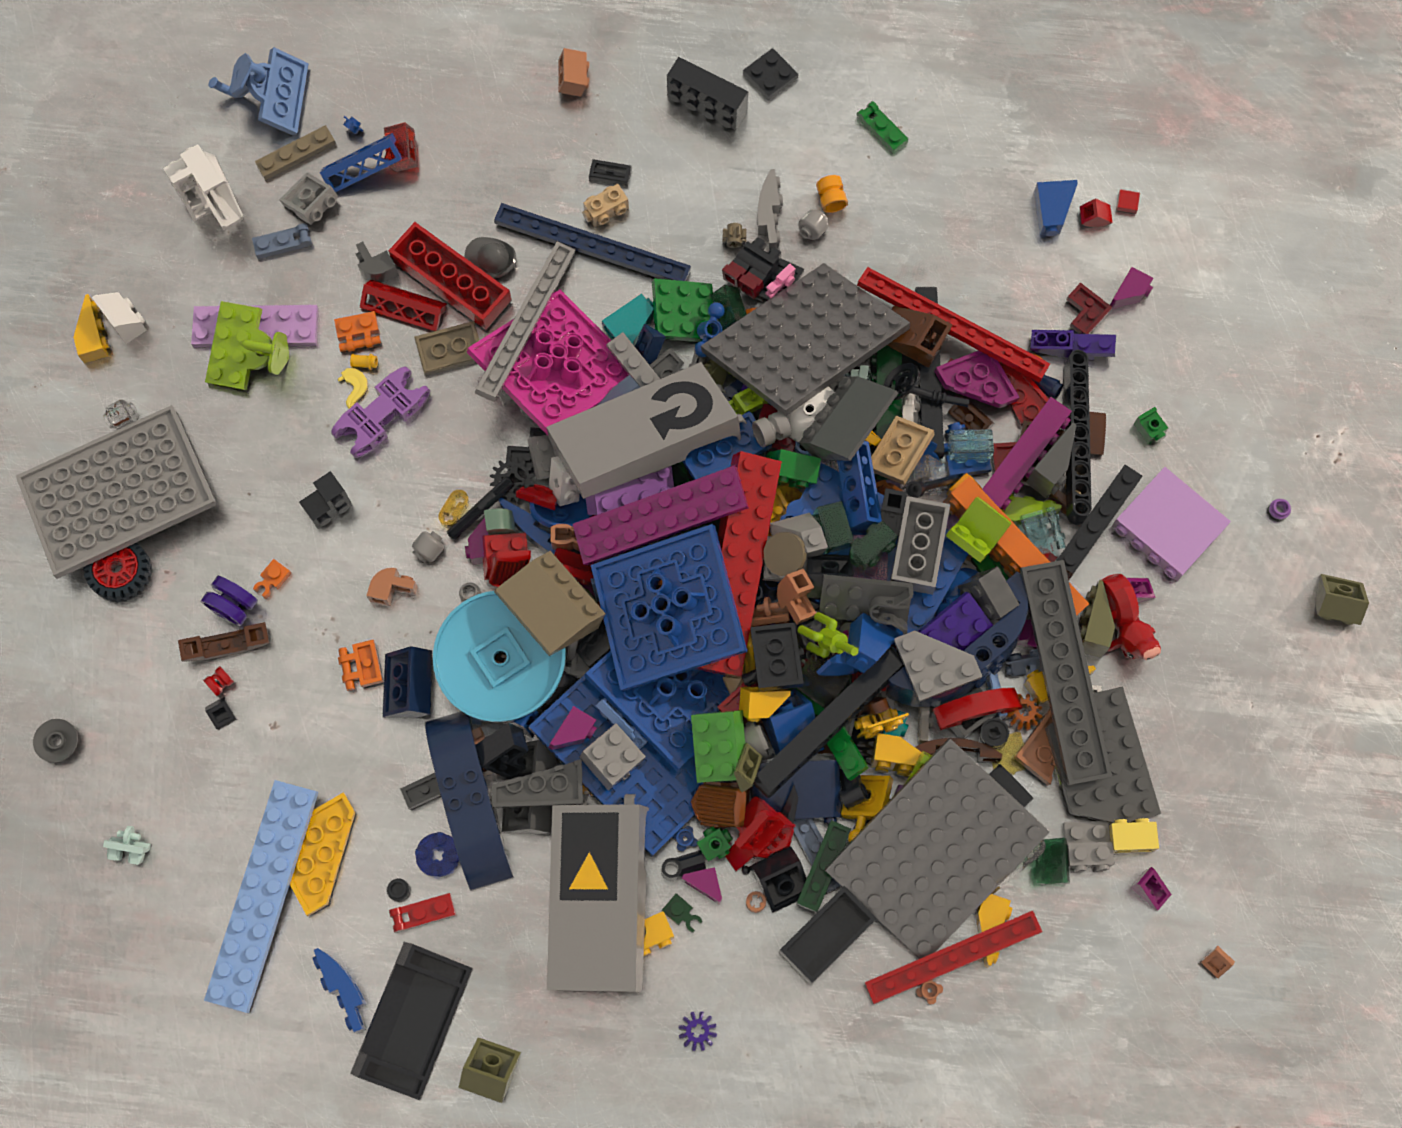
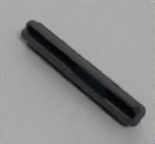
[447,477,514,540]

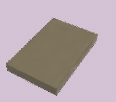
[414,321,479,376]

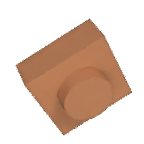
[1201,946,1235,978]

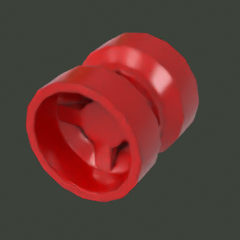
[203,666,234,696]

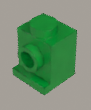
[1133,407,1168,444]

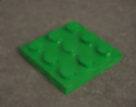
[652,278,714,342]

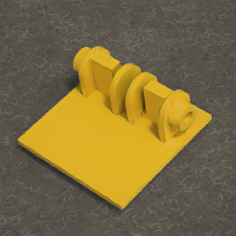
[854,708,909,739]

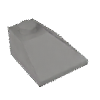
[769,513,828,559]

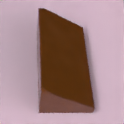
[948,396,994,439]

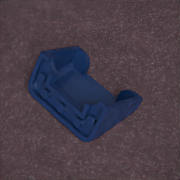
[750,760,841,824]

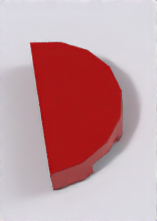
[516,484,557,511]

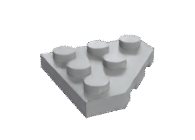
[894,631,983,702]

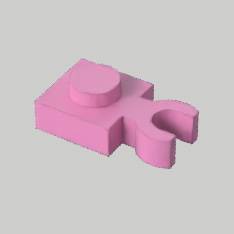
[765,264,796,298]

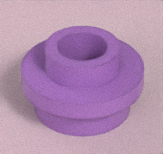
[1269,499,1291,520]

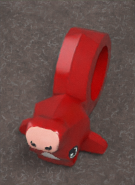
[1101,574,1161,660]

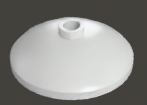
[786,387,835,442]

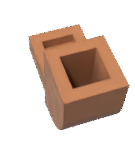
[366,568,418,606]
[777,569,816,625]

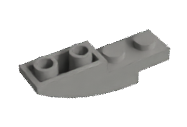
[757,169,783,252]

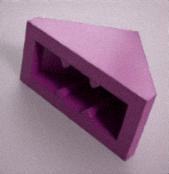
[1127,578,1156,603]
[681,867,722,905]
[1130,867,1172,911]

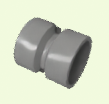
[752,411,792,447]

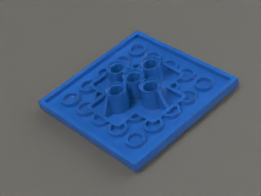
[591,524,747,691]
[584,600,730,771]

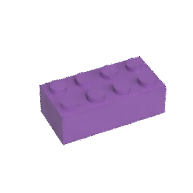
[586,466,674,515]

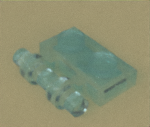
[1020,506,1066,554]

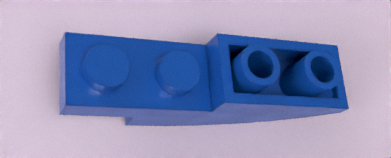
[313,948,367,1034]

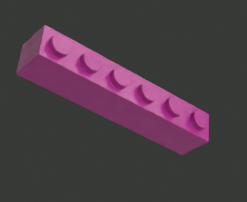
[982,397,1072,511]

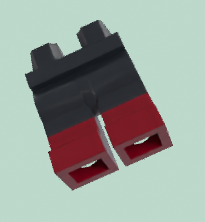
[722,237,782,299]

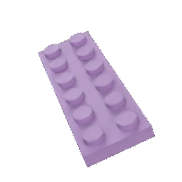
[191,305,318,347]

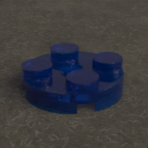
[415,832,459,878]

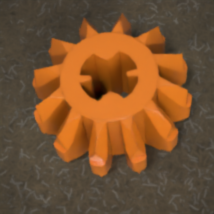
[1005,694,1042,731]

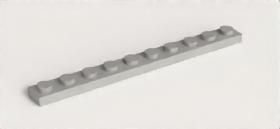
[475,241,576,402]

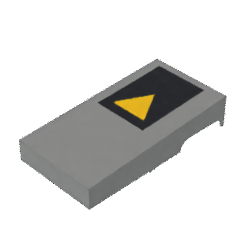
[547,794,649,992]

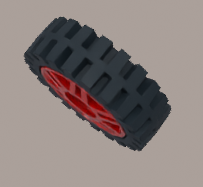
[83,543,152,602]

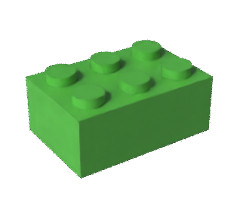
[691,710,745,783]

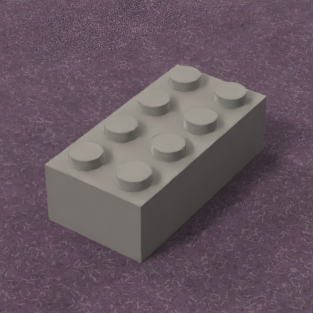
[890,496,950,595]

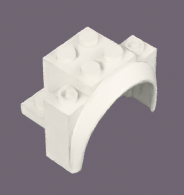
[163,144,244,231]

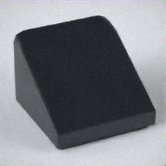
[205,697,236,729]

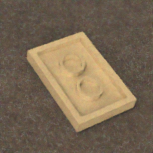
[871,416,935,485]

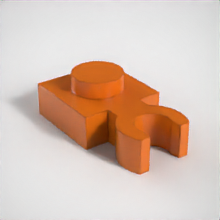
[253,559,291,599]

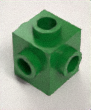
[696,826,733,862]

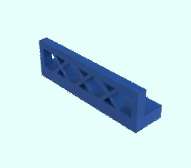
[320,133,402,192]

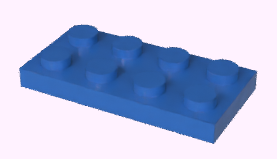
[682,411,772,480]

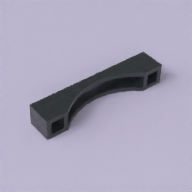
[1056,464,1142,580]

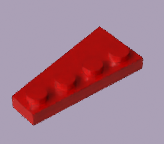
[998,361,1049,427]

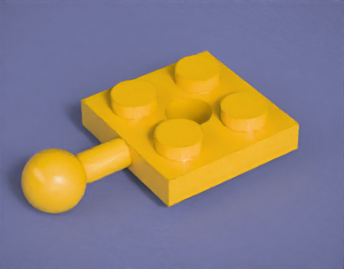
[841,775,894,842]

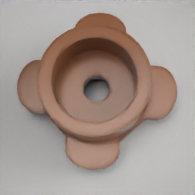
[916,980,943,1005]

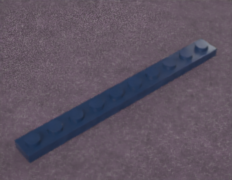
[494,203,691,281]

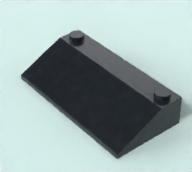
[350,942,472,1100]

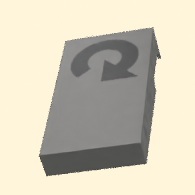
[546,362,747,499]

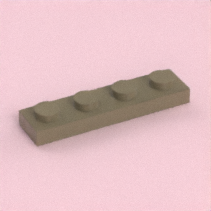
[255,125,336,180]

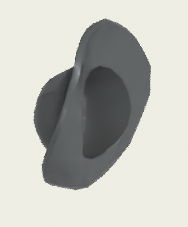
[464,237,516,279]

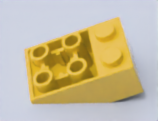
[870,733,922,777]

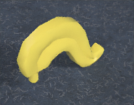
[338,368,368,412]

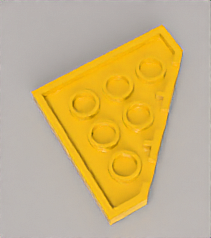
[290,792,356,916]

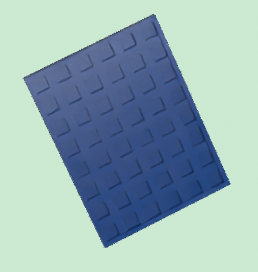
[528,651,703,856]

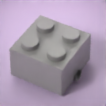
[579,723,646,791]

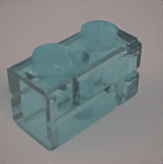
[947,429,994,463]

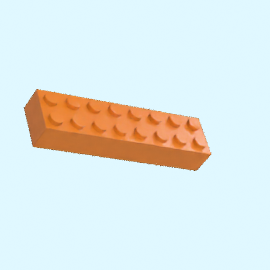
[943,476,1089,616]

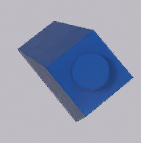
[1034,180,1078,236]
[845,613,899,673]

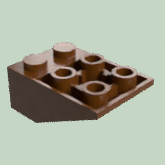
[887,306,952,368]

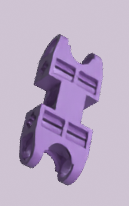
[331,366,431,458]

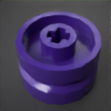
[200,575,258,626]

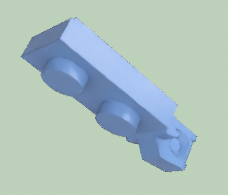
[596,698,648,749]

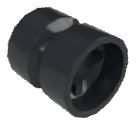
[979,718,1009,751]

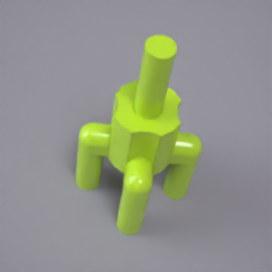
[798,612,859,658]

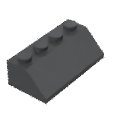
[501,740,557,834]

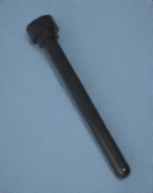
[906,474,959,498]

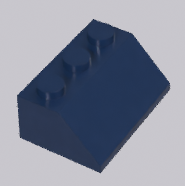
[382,646,433,718]

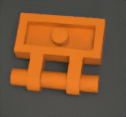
[334,311,381,352]
[338,640,383,691]

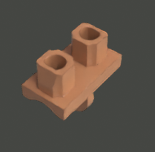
[751,597,790,627]

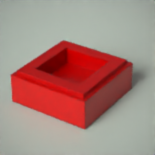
[1116,189,1140,214]

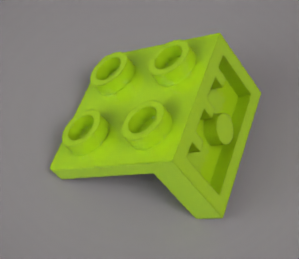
[945,497,1011,562]

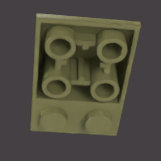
[1079,580,1115,658]

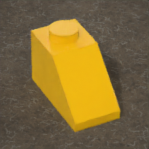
[739,687,791,722]

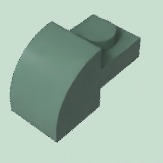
[484,508,516,535]

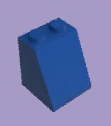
[761,689,824,756]

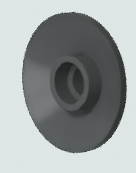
[33,719,78,763]

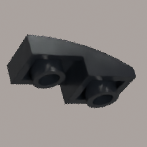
[989,764,1034,807]

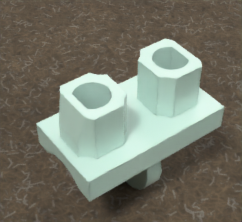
[103,826,151,865]

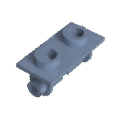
[1005,649,1042,677]

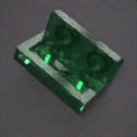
[1032,838,1070,886]

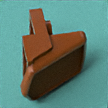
[691,781,750,827]

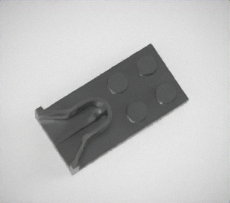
[819,574,913,634]

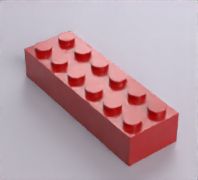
[388,222,512,330]

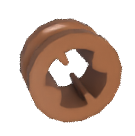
[746,891,766,913]

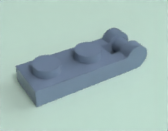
[252,223,312,259]

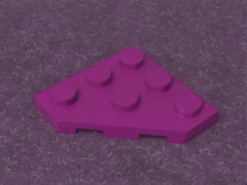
[934,350,1020,408]

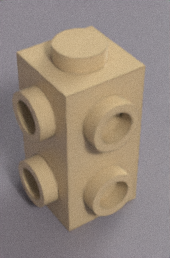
[582,184,629,227]

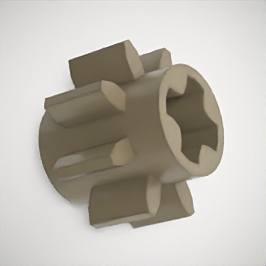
[722,223,747,248]

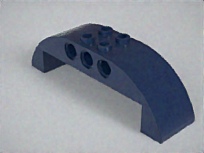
[886,571,1028,708]
[425,711,514,891]

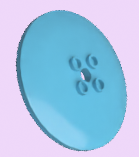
[433,591,566,722]

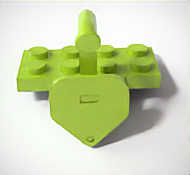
[205,301,289,390]

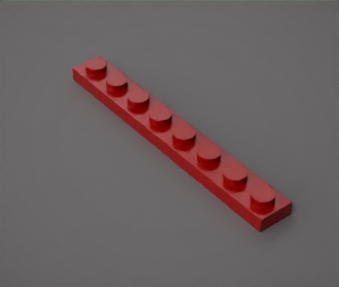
[865,910,1043,1004]

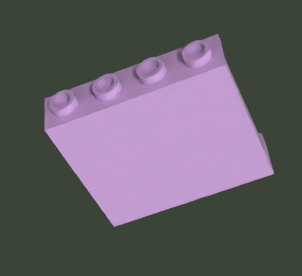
[1112,467,1231,581]

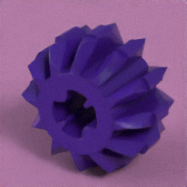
[678,1011,717,1051]

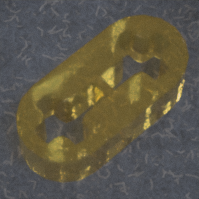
[438,490,469,528]

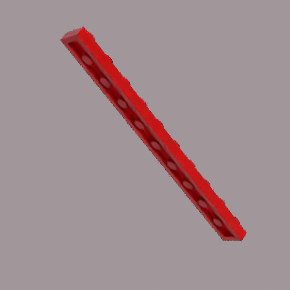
[857,267,1050,383]

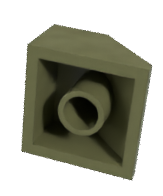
[1315,574,1369,625]
[458,1037,521,1103]

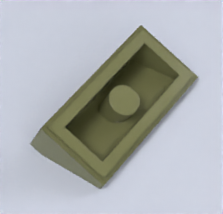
[734,742,762,792]

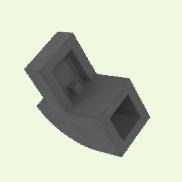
[356,241,399,283]

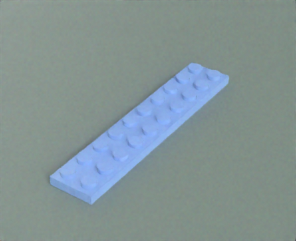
[204,780,319,1013]

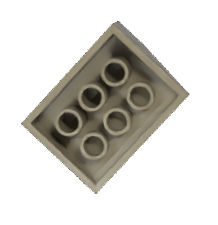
[494,551,606,656]

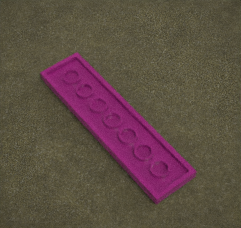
[573,465,749,566]

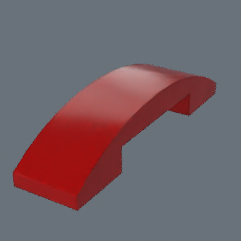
[933,688,1023,730]

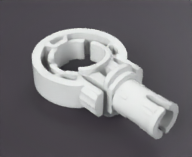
[902,393,921,423]

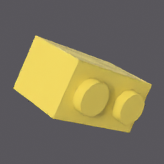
[1109,818,1159,853]

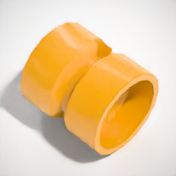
[816,175,848,213]

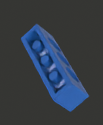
[837,441,882,531]

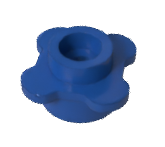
[343,116,364,134]
[672,826,697,852]

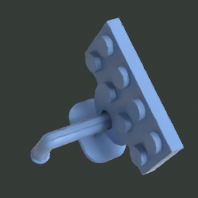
[208,47,309,136]

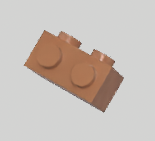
[558,48,589,97]

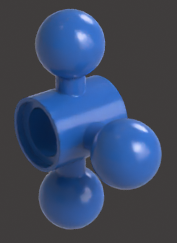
[695,302,724,357]

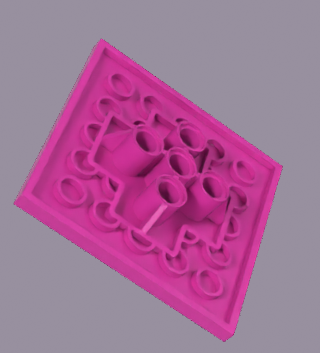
[467,289,628,435]

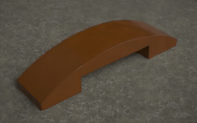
[178,622,269,662]
[915,738,1002,763]

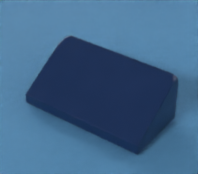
[635,324,666,365]

